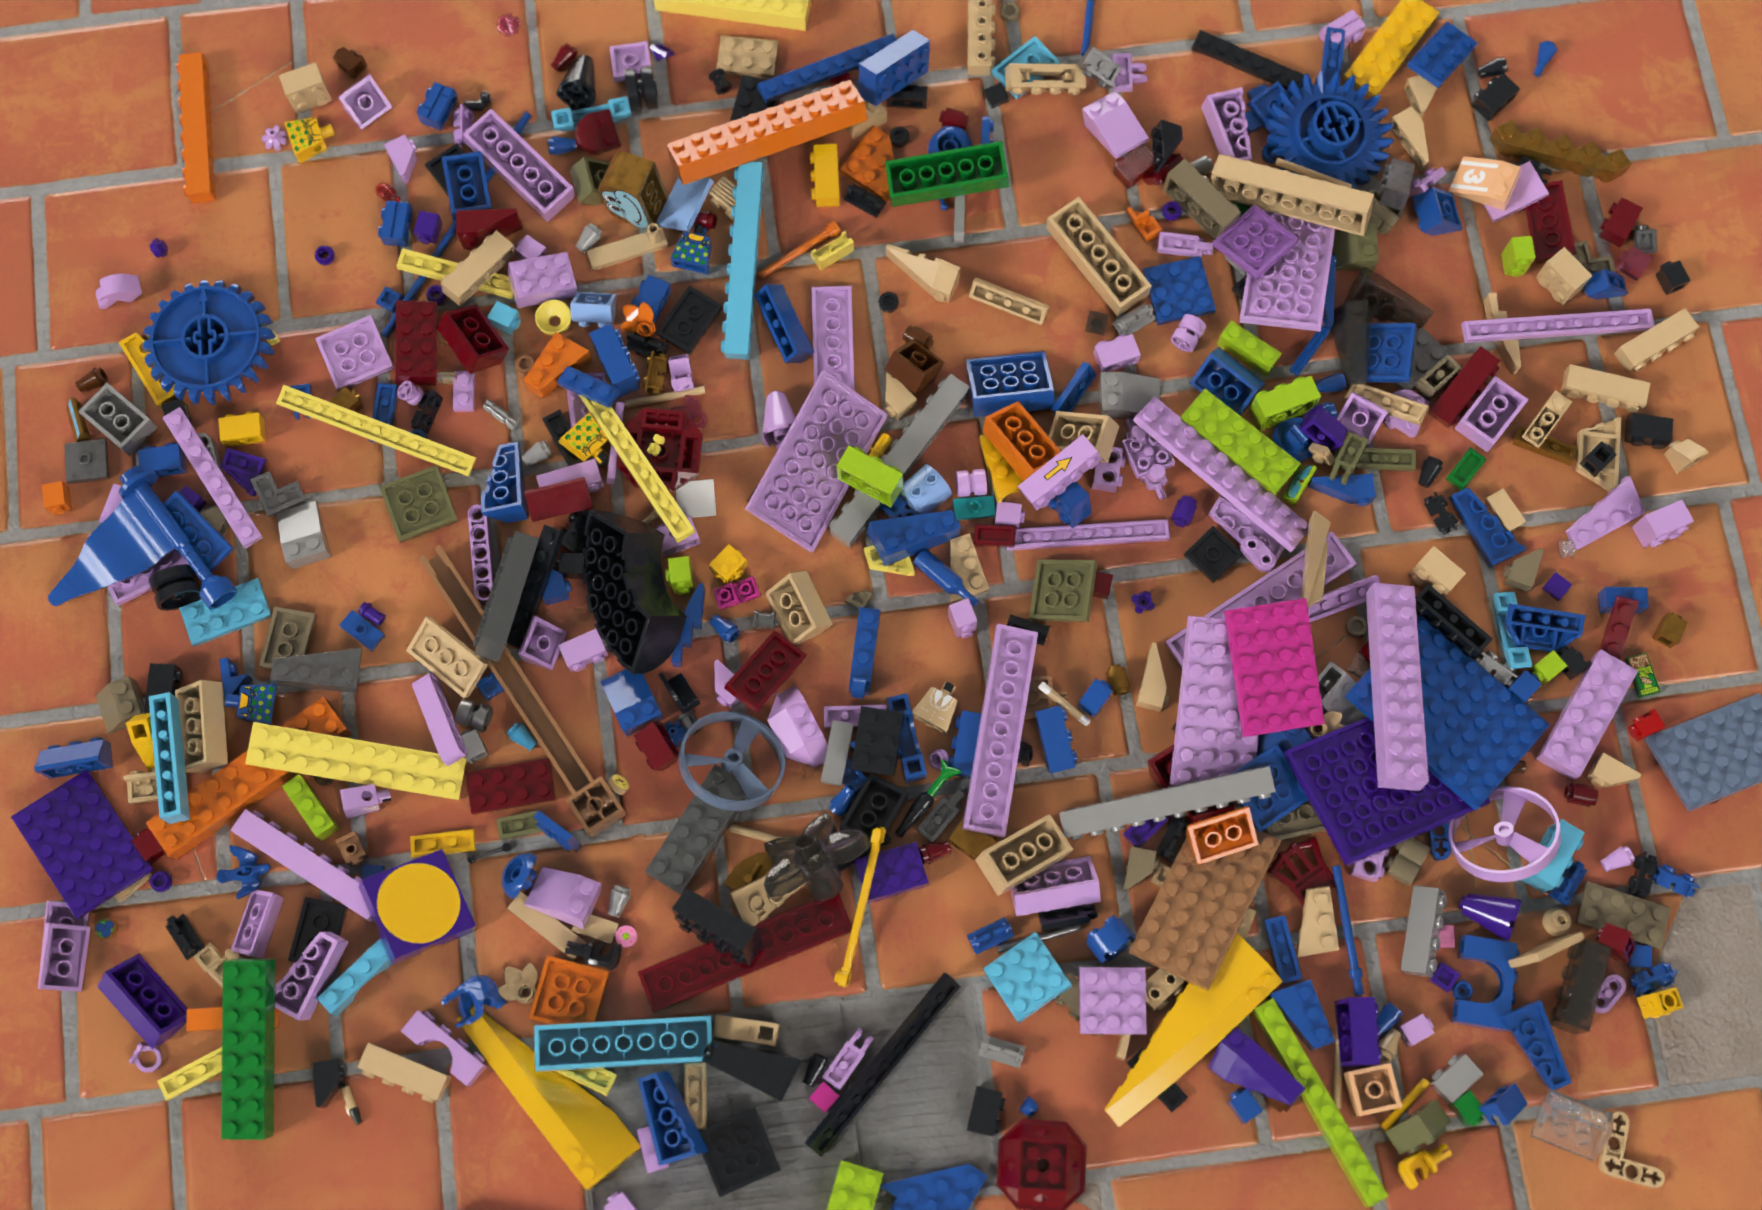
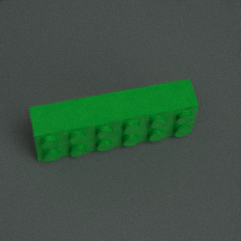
[885,141,1009,207]

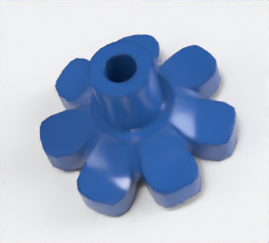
[665,720,687,747]

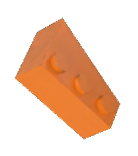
[523,332,593,399]

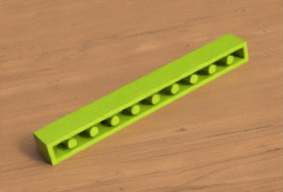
[1251,998,1389,1207]

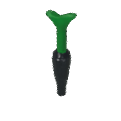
[896,759,962,837]

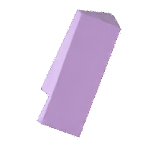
[38,901,91,992]

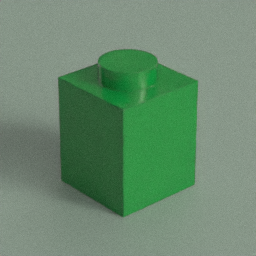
[1448,1090,1484,1127]

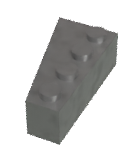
[270,648,362,693]

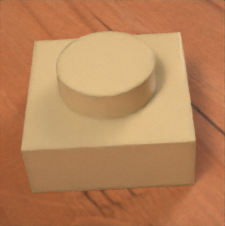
[1308,443,1336,466]

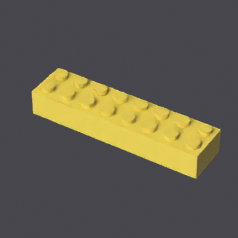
[654,0,811,31]

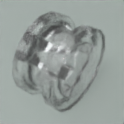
[1558,539,1575,558]

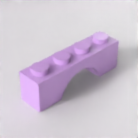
[401,1010,487,1087]

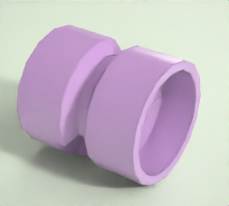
[1170,314,1207,352]
[956,469,987,497]

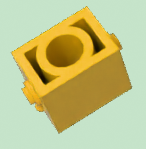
[709,544,748,584]
[1637,987,1684,1019]

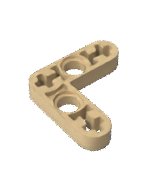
[1598,1112,1665,1188]

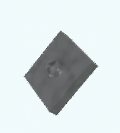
[64,438,109,484]

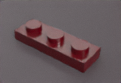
[1599,595,1639,660]

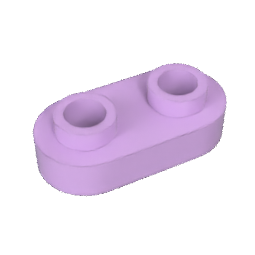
[1240,535,1276,572]
[1588,975,1626,1014]

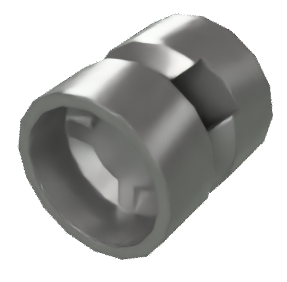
[455,698,493,733]

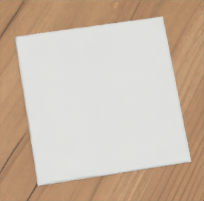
[676,479,716,518]

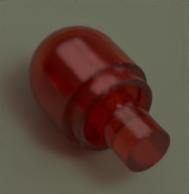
[375,183,400,203]

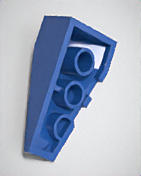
[481,441,528,523]

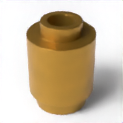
[1105,664,1131,696]

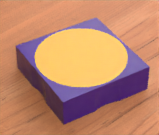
[359,849,476,965]

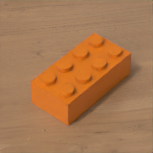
[983,401,1061,481]

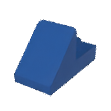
[219,657,252,698]

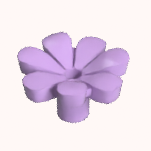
[262,126,288,151]

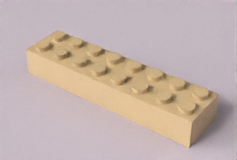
[1211,154,1374,236]

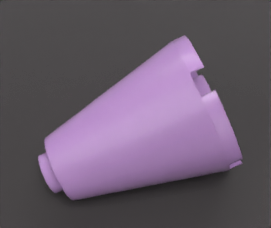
[762,391,796,449]

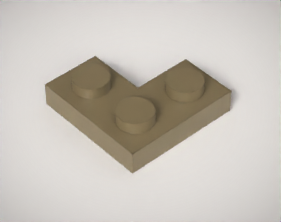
[1573,241,1616,274]

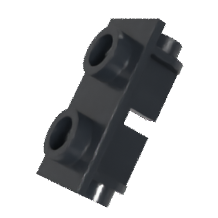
[843,184,887,218]
[626,332,670,357]
[411,389,443,434]
[1424,492,1458,535]
[1007,614,1050,646]
[1156,816,1190,863]
[1627,851,1658,898]
[165,914,205,960]

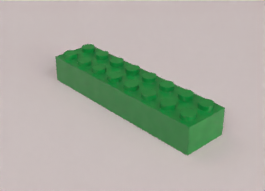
[221,959,275,1140]

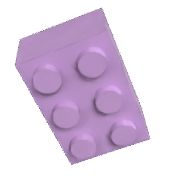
[508,252,577,308]
[1454,376,1528,452]

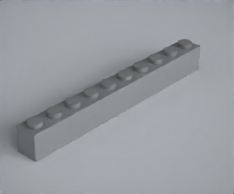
[829,374,970,548]
[1059,765,1276,840]

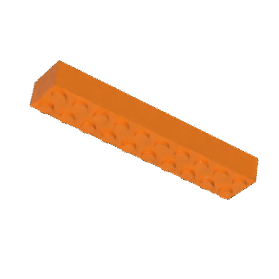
[667,80,868,185]
[146,697,352,860]

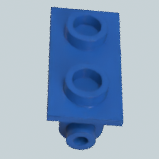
[1548,861,1587,907]
[1651,864,1700,897]
[966,917,1014,955]
[1629,963,1677,996]

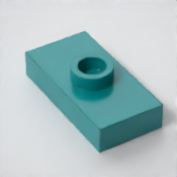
[953,495,996,521]

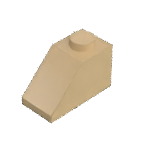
[1404,75,1437,117]
[885,372,917,421]
[1664,439,1709,474]
[1586,753,1642,788]

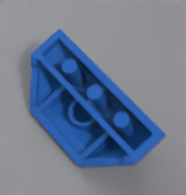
[1505,604,1585,652]

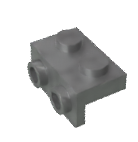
[1078,46,1122,89]

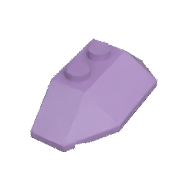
[767,685,827,768]

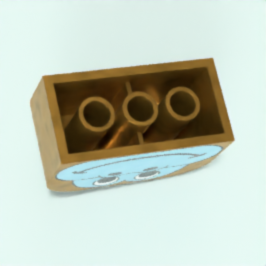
[598,151,668,230]

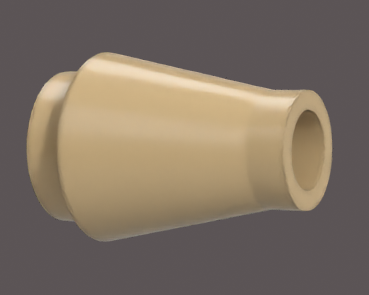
[1378,1028,1402,1062]

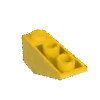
[126,713,155,772]

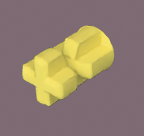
[647,434,665,456]

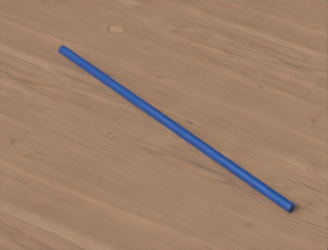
[381,112,531,338]

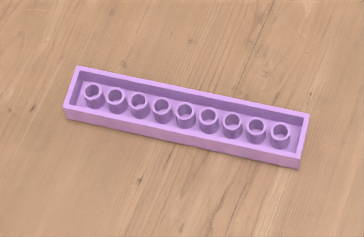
[1366,583,1429,791]

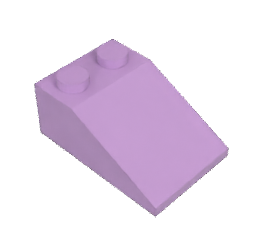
[1082,91,1149,159]
[524,867,601,929]

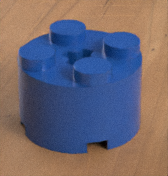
[1086,915,1136,965]

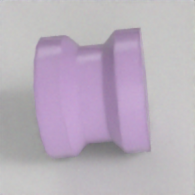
[397,381,423,405]

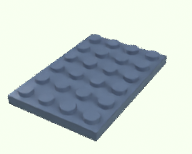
[1645,693,1762,812]

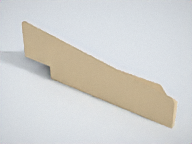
[1301,511,1330,608]

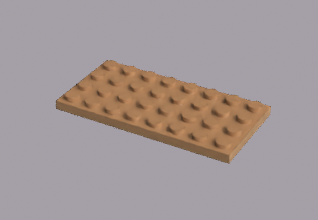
[1129,823,1281,991]

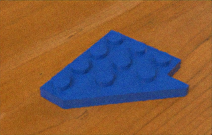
[881,1164,988,1210]

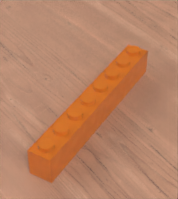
[176,52,216,204]

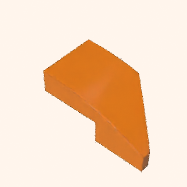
[1127,207,1163,243]

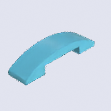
[551,96,631,131]
[1493,591,1532,669]

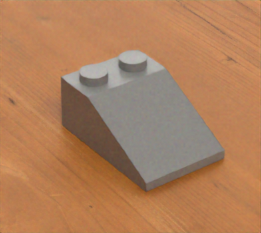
[1099,372,1160,418]
[277,501,332,569]

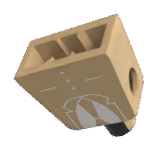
[912,682,958,735]

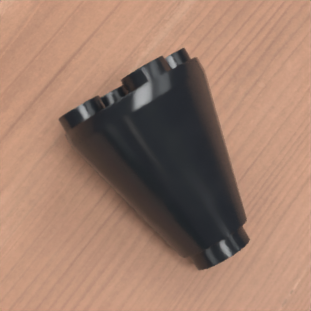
[556,55,596,111]

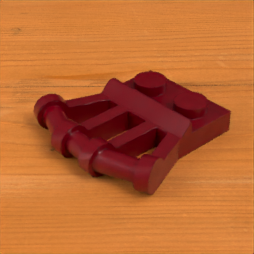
[1266,836,1335,907]

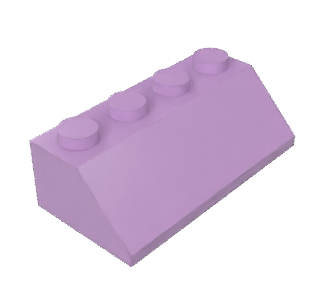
[1010,856,1101,916]

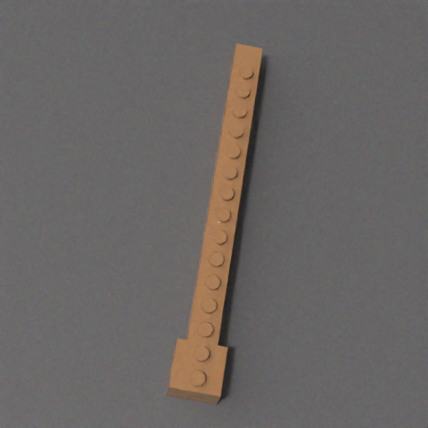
[419,545,627,838]

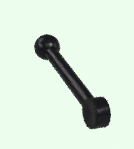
[468,843,511,863]

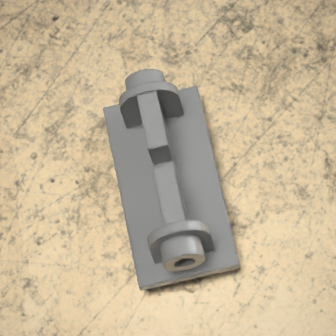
[1112,303,1157,336]
[1475,650,1518,687]
[978,1035,1026,1068]

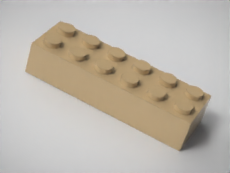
[1046,197,1152,317]

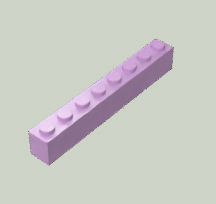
[230,809,375,923]

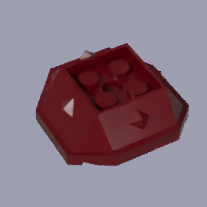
[617,408,703,491]
[996,1119,1087,1210]

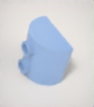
[570,292,617,328]
[899,464,952,515]

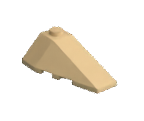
[886,244,960,303]

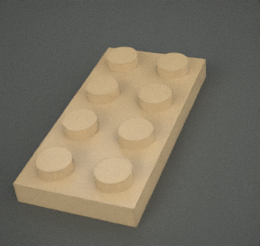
[406,617,489,698]

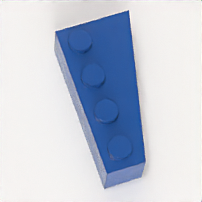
[867,510,961,566]
[638,1071,709,1166]

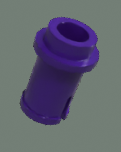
[358,602,386,626]

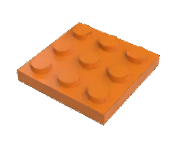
[528,955,610,1025]

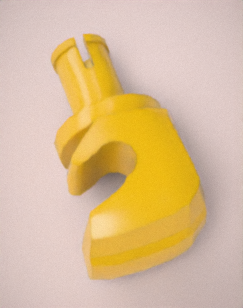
[1398,1143,1452,1190]

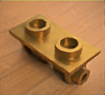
[643,351,668,395]

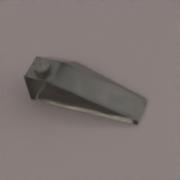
[1343,267,1434,328]

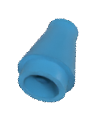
[506,721,538,751]

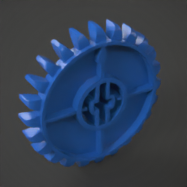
[1266,70,1393,189]
[142,280,276,405]

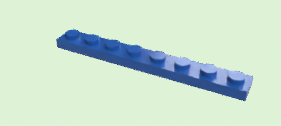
[757,34,897,103]

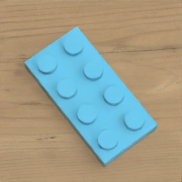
[179,578,272,647]

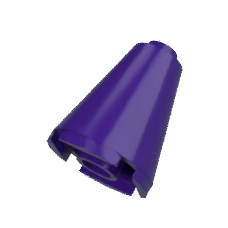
[1458,893,1522,941]

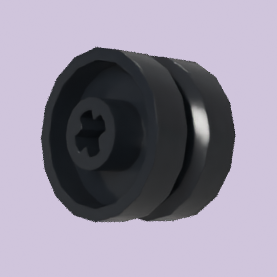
[624,65,658,112]
[148,564,201,611]

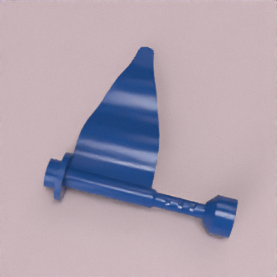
[48,466,238,610]

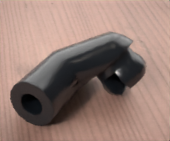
[464,91,492,111]

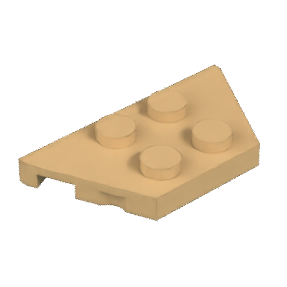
[1575,417,1621,491]

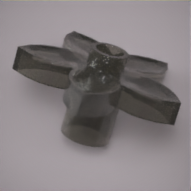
[764,812,871,901]

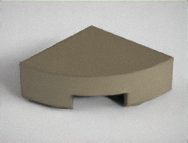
[846,590,874,609]

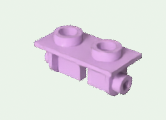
[453,104,474,147]

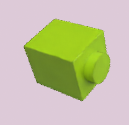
[1529,650,1567,685]

